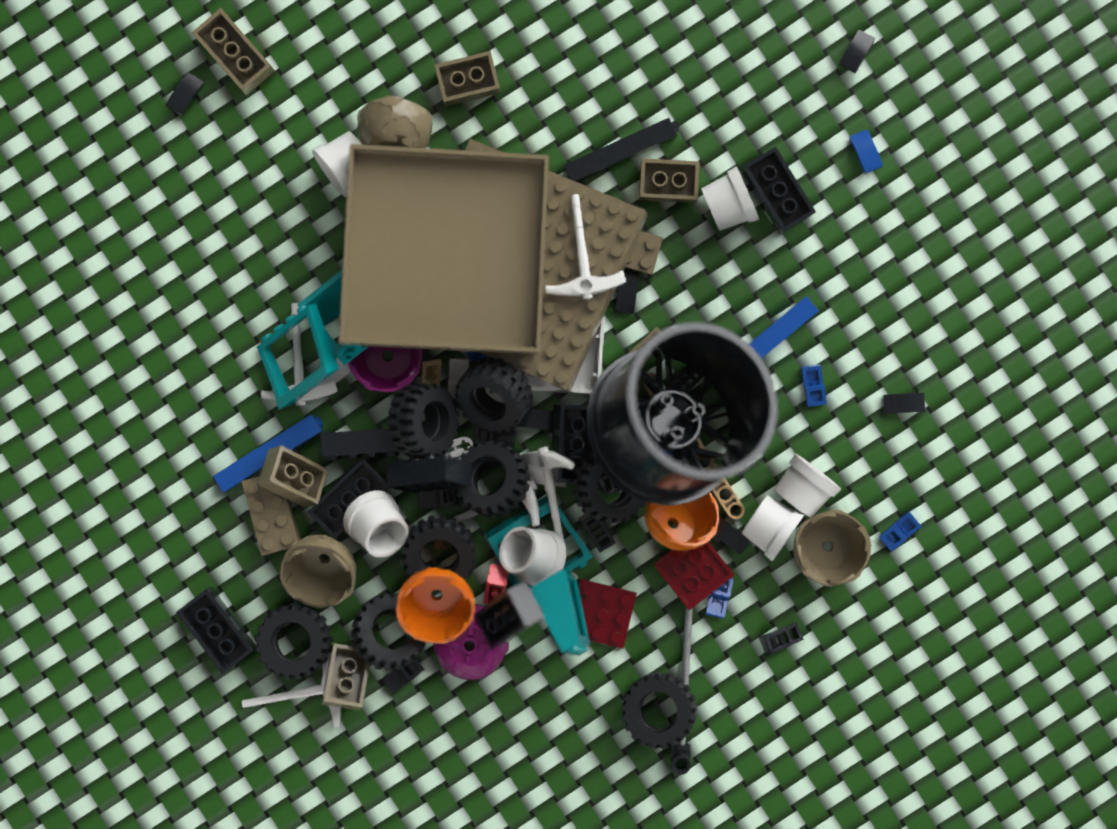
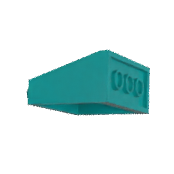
[298,269,369,366]
[530,569,590,656]

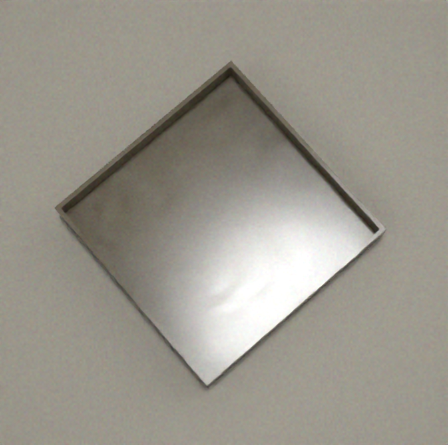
[465,139,648,392]
[339,144,549,355]

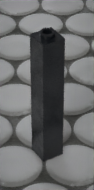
[564,118,678,182]

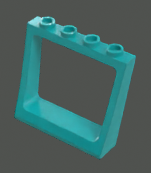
[257,303,339,410]
[485,496,593,587]

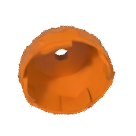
[644,492,719,551]
[397,568,475,644]

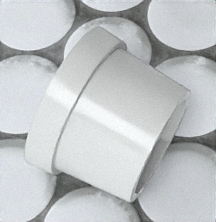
[312,131,362,198]
[701,167,759,231]
[775,453,841,518]
[343,491,408,557]
[742,495,805,561]
[499,527,566,586]

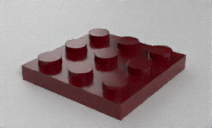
[653,542,735,611]
[579,579,637,649]

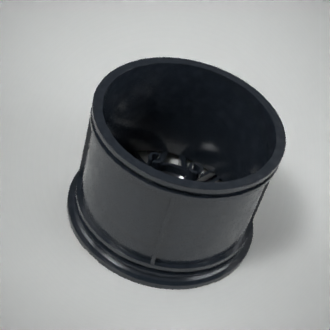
[586,323,777,506]

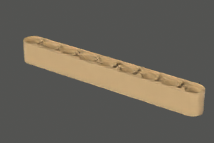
[642,373,744,519]

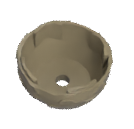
[357,96,433,148]
[793,509,871,587]
[280,535,357,608]

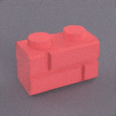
[484,564,509,604]

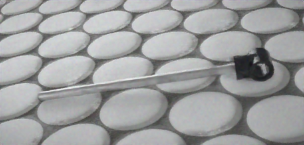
[670,606,693,775]

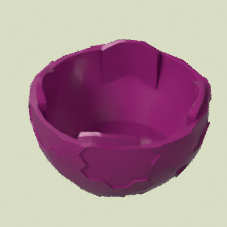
[348,346,424,392]
[433,604,509,680]

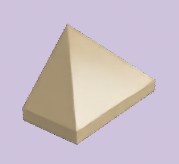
[420,359,441,386]

